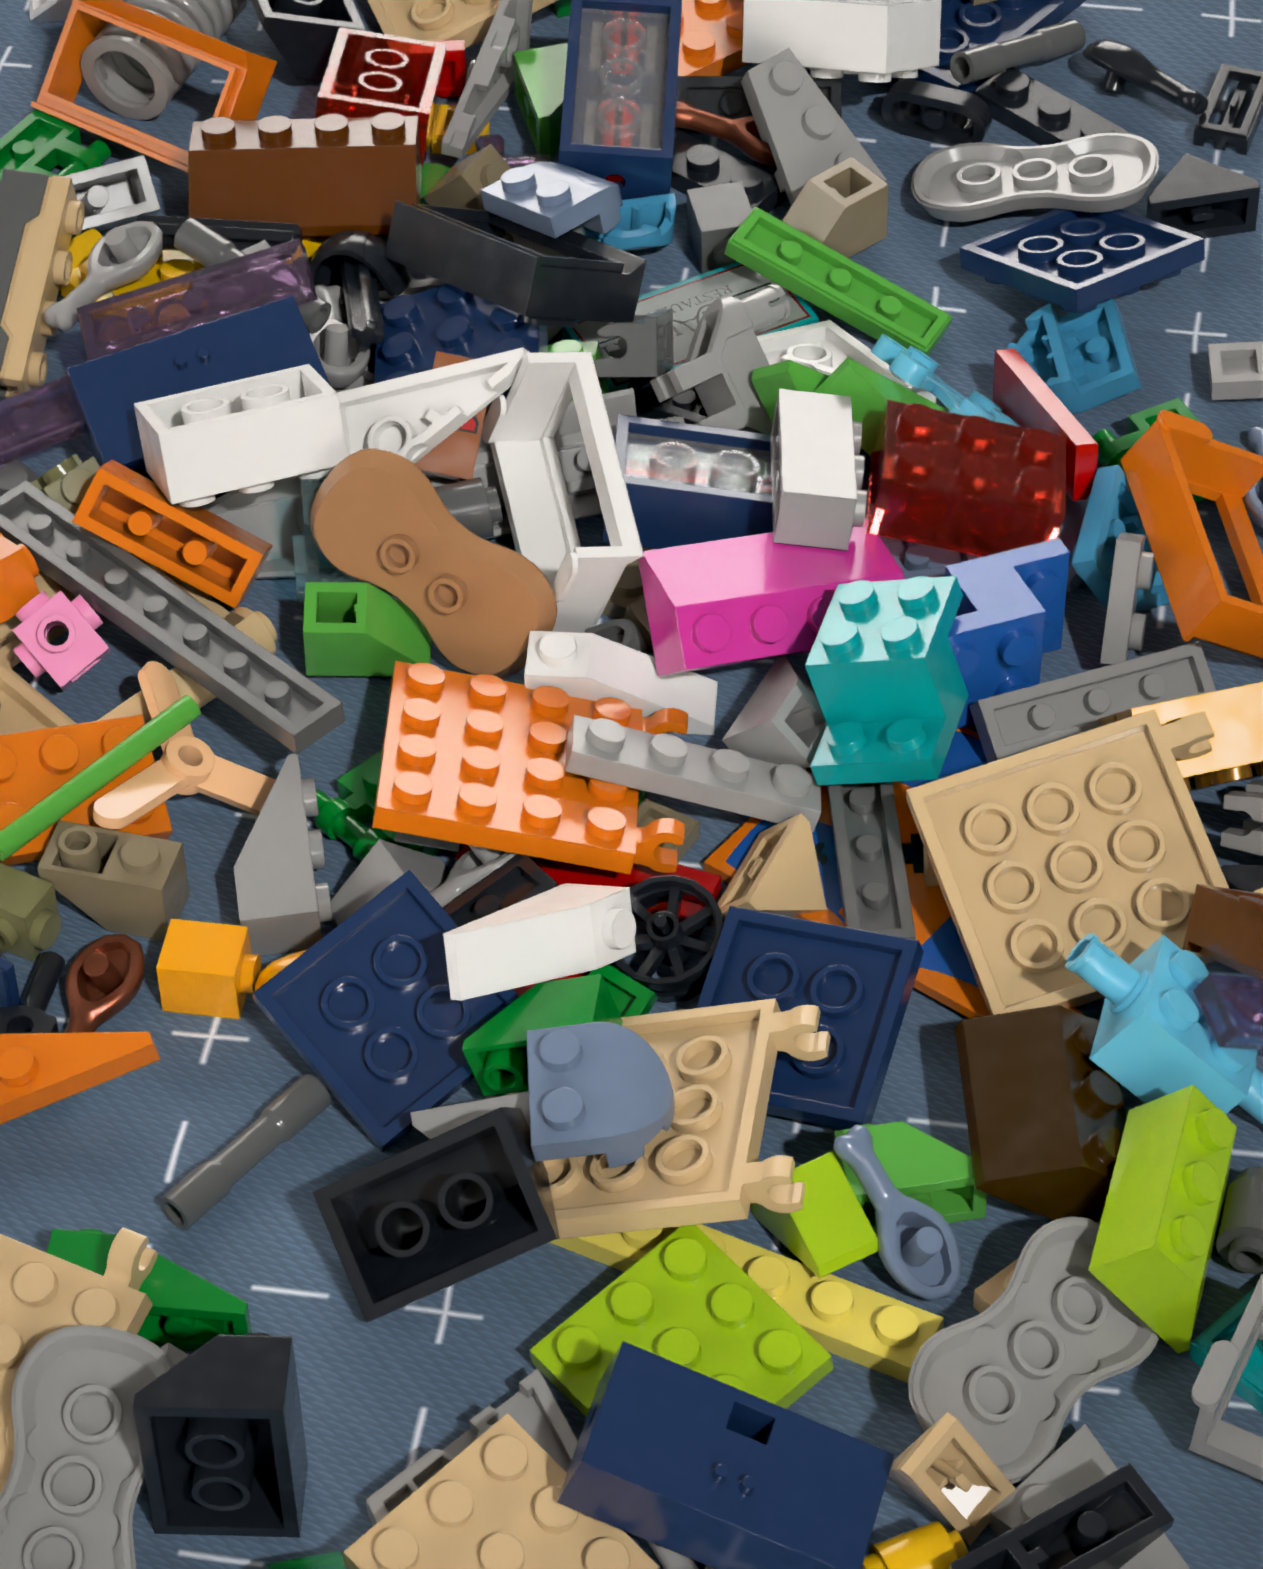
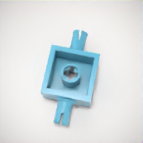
[1065,933,1263,1125]

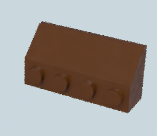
[188,112,423,237]

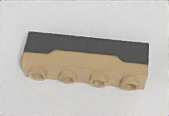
[0,169,85,408]

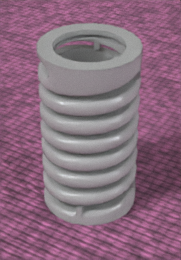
[81,0,247,120]

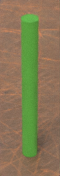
[0,695,201,861]

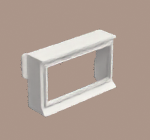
[482,352,644,633]

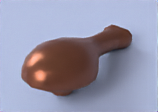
[675,100,777,168]
[64,933,145,1033]

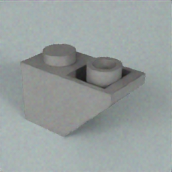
[722,656,827,769]

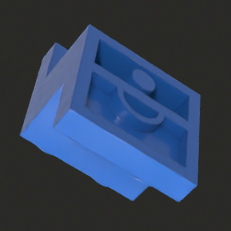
[945,538,1070,729]

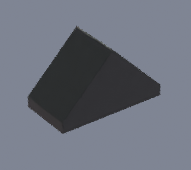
[1146,153,1260,239]

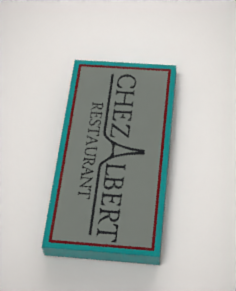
[562,262,819,392]

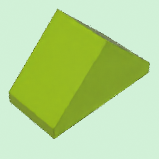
[751,1151,879,1278]

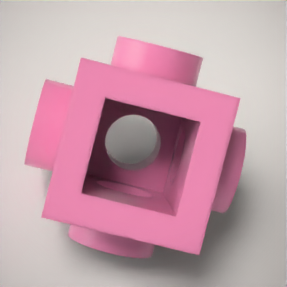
[12,590,111,692]

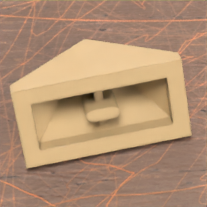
[711,813,827,928]
[888,1412,1016,1546]

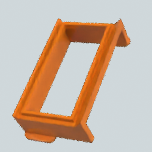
[30,0,277,173]
[1120,410,1263,660]

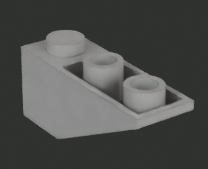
[233,754,332,956]

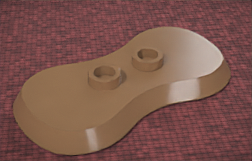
[310,448,557,679]

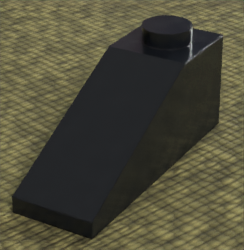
[948,1463,1174,1569]

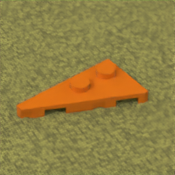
[0,1032,161,1125]

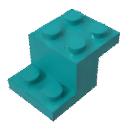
[805,576,969,786]

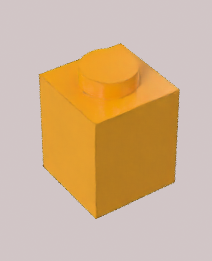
[156,919,261,1019]

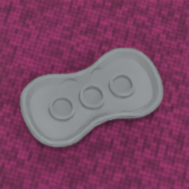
[911,133,1159,222]
[908,1216,1160,1484]
[0,1325,175,1569]

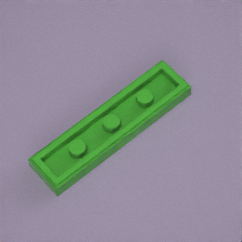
[724,206,953,356]

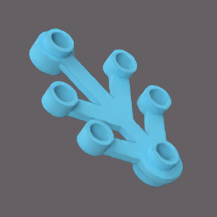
[871,334,1022,451]

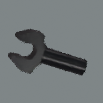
[0,951,65,1034]

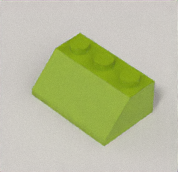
[1088,1085,1237,1354]

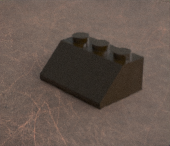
[954,1005,1126,1222]

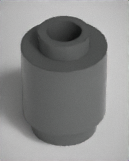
[434,477,503,538]
[1216,1166,1263,1274]

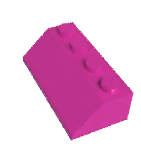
[638,518,904,676]

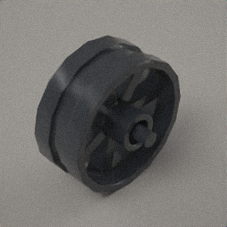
[615,874,725,1003]

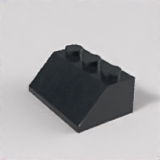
[251,0,366,83]
[312,1107,560,1323]
[133,1332,308,1537]

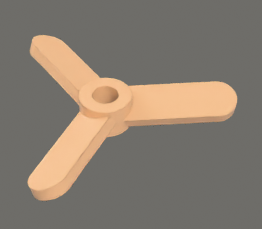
[93,661,276,829]

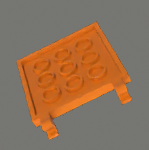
[372,661,688,874]

